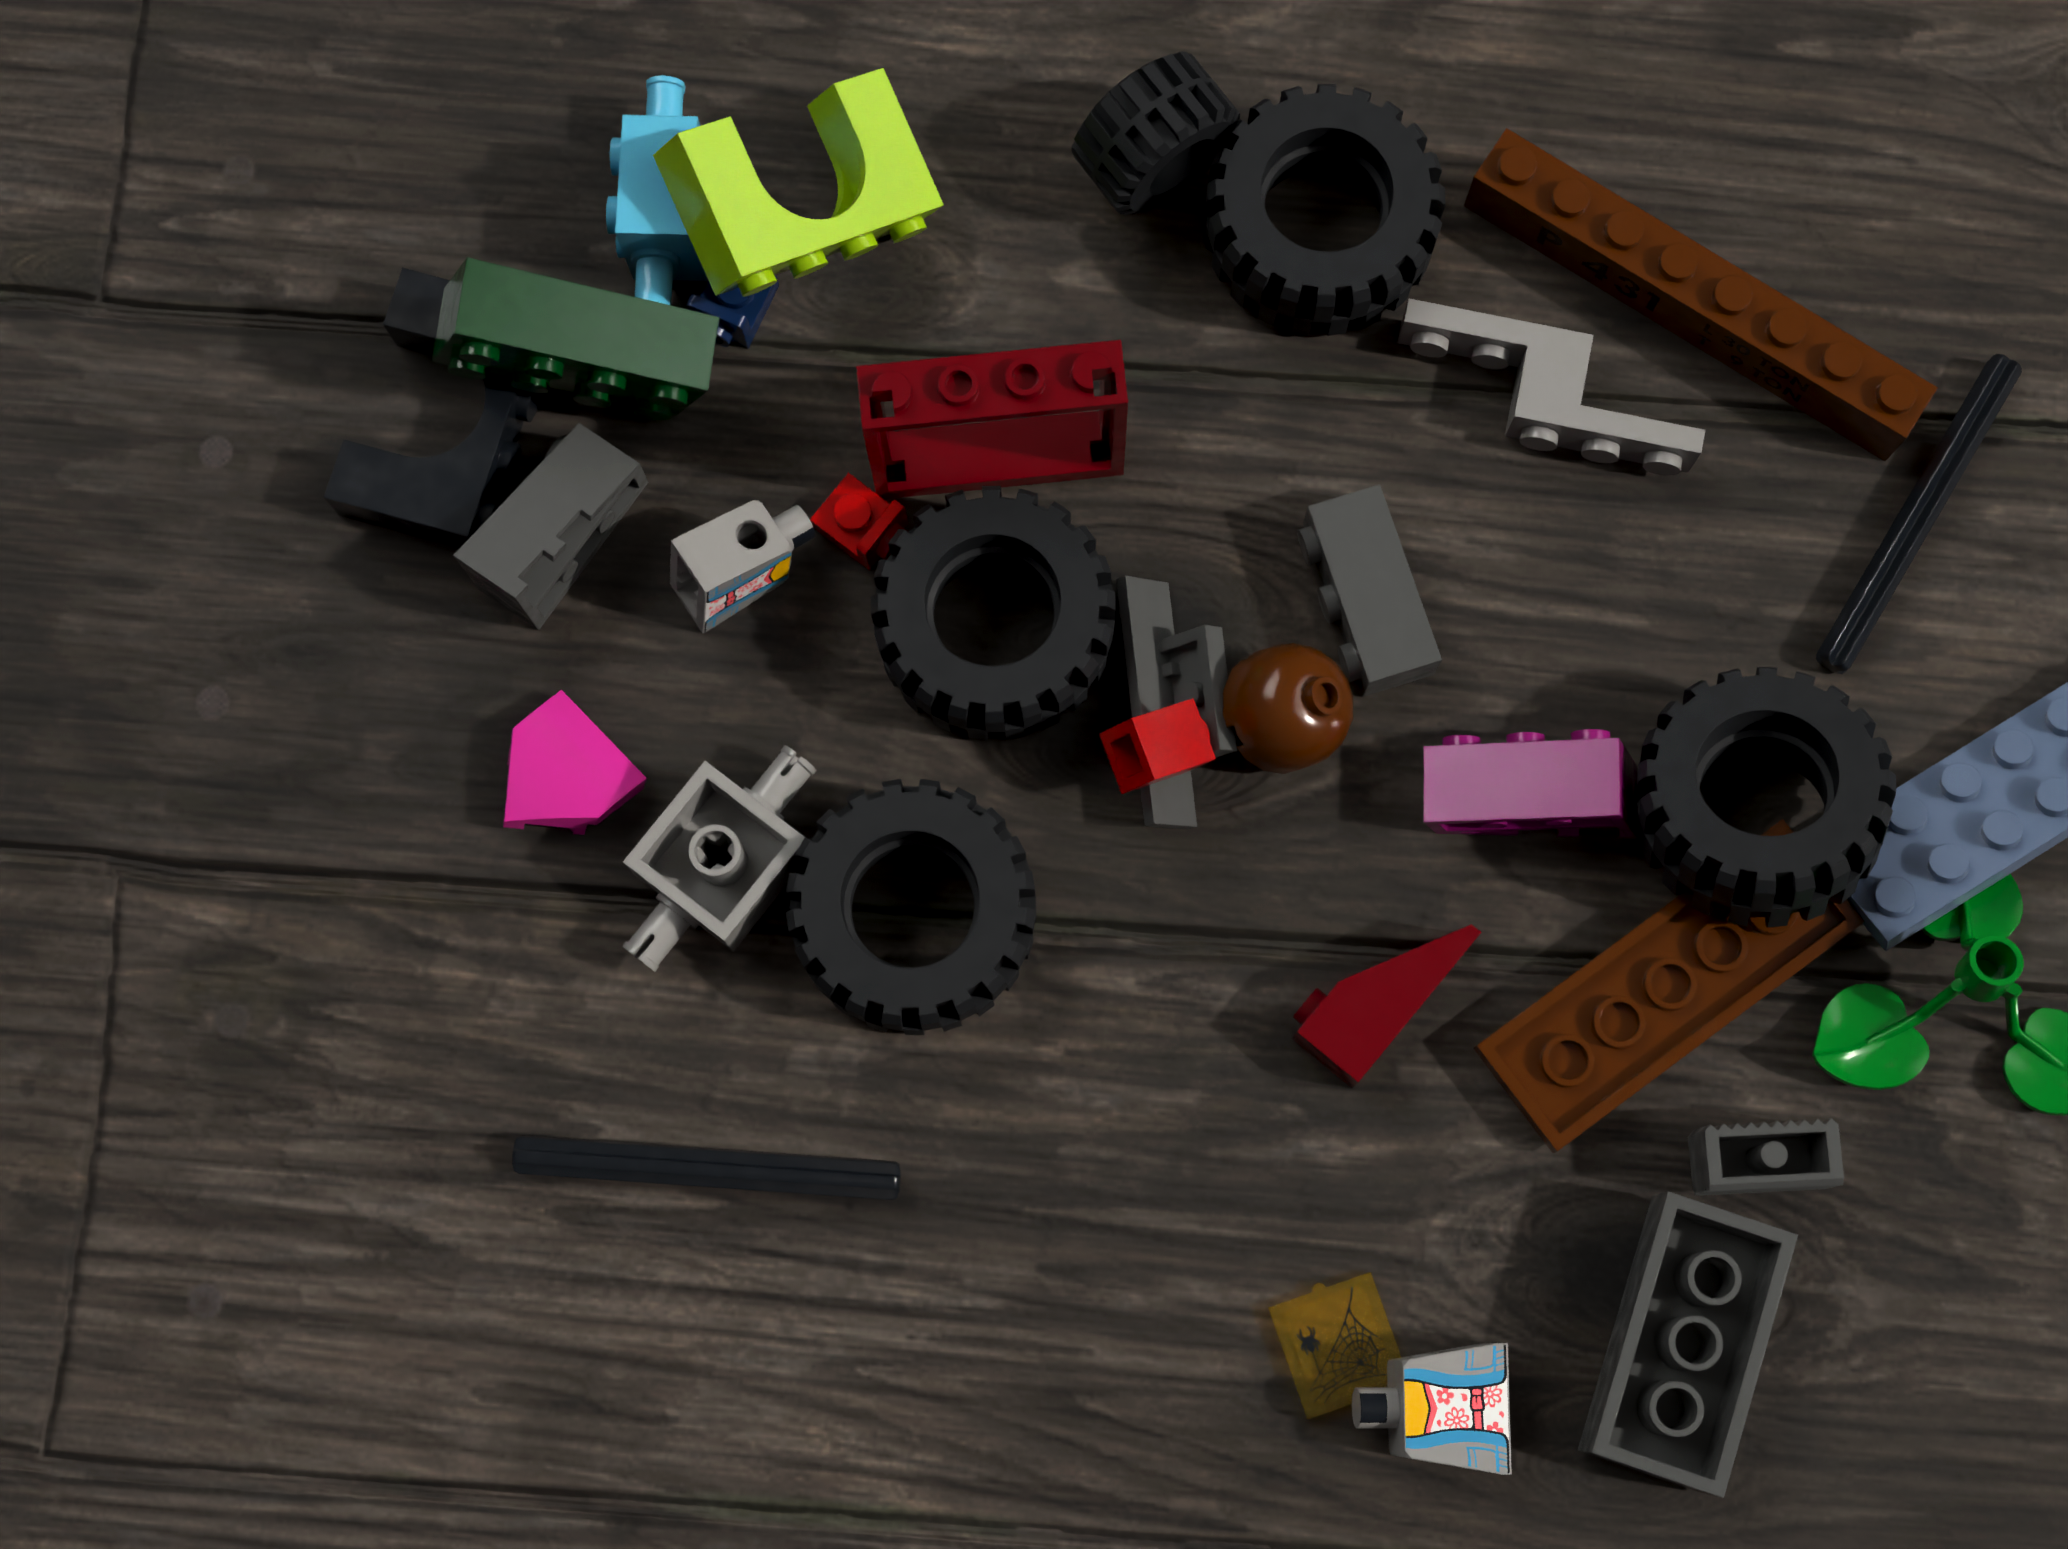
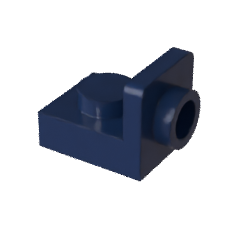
[686,276,779,349]

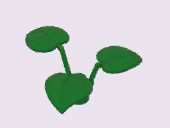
[1812,874,2068,1116]

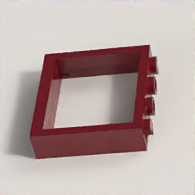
[856,340,1128,499]

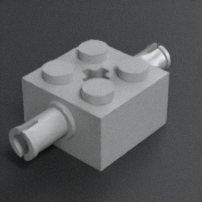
[622,745,817,972]

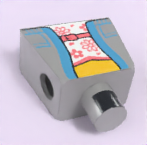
[670,500,816,634]
[1352,1343,1512,1475]

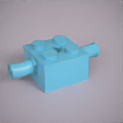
[606,75,707,305]

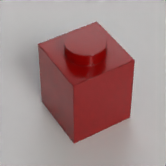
[1099,698,1216,794]

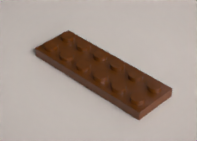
[1473,819,1864,1153]

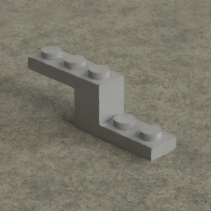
[1397,298,1705,475]

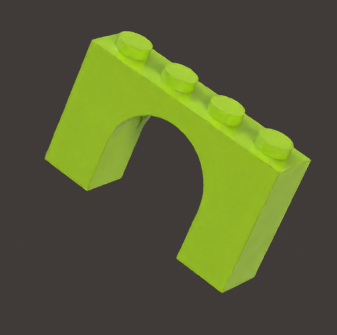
[653,68,944,297]

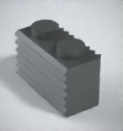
[1688,1118,1844,1196]

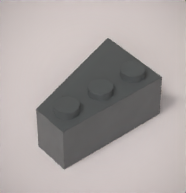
[453,423,649,630]

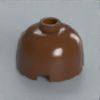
[1223,643,1353,774]

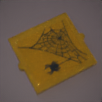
[1268,1272,1401,1419]

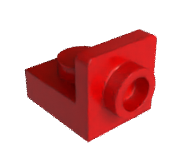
[810,472,909,571]

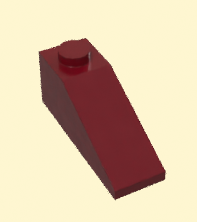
[1292,924,1482,1088]

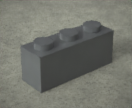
[1297,484,1442,697]

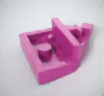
[503,690,647,835]

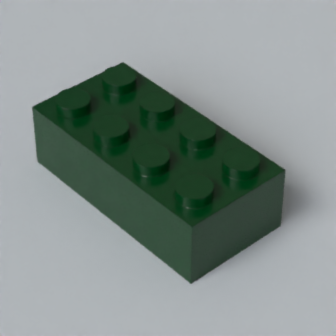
[432,257,719,420]

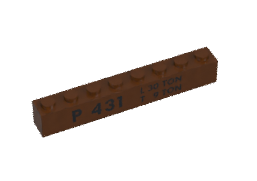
[1464,128,1938,461]

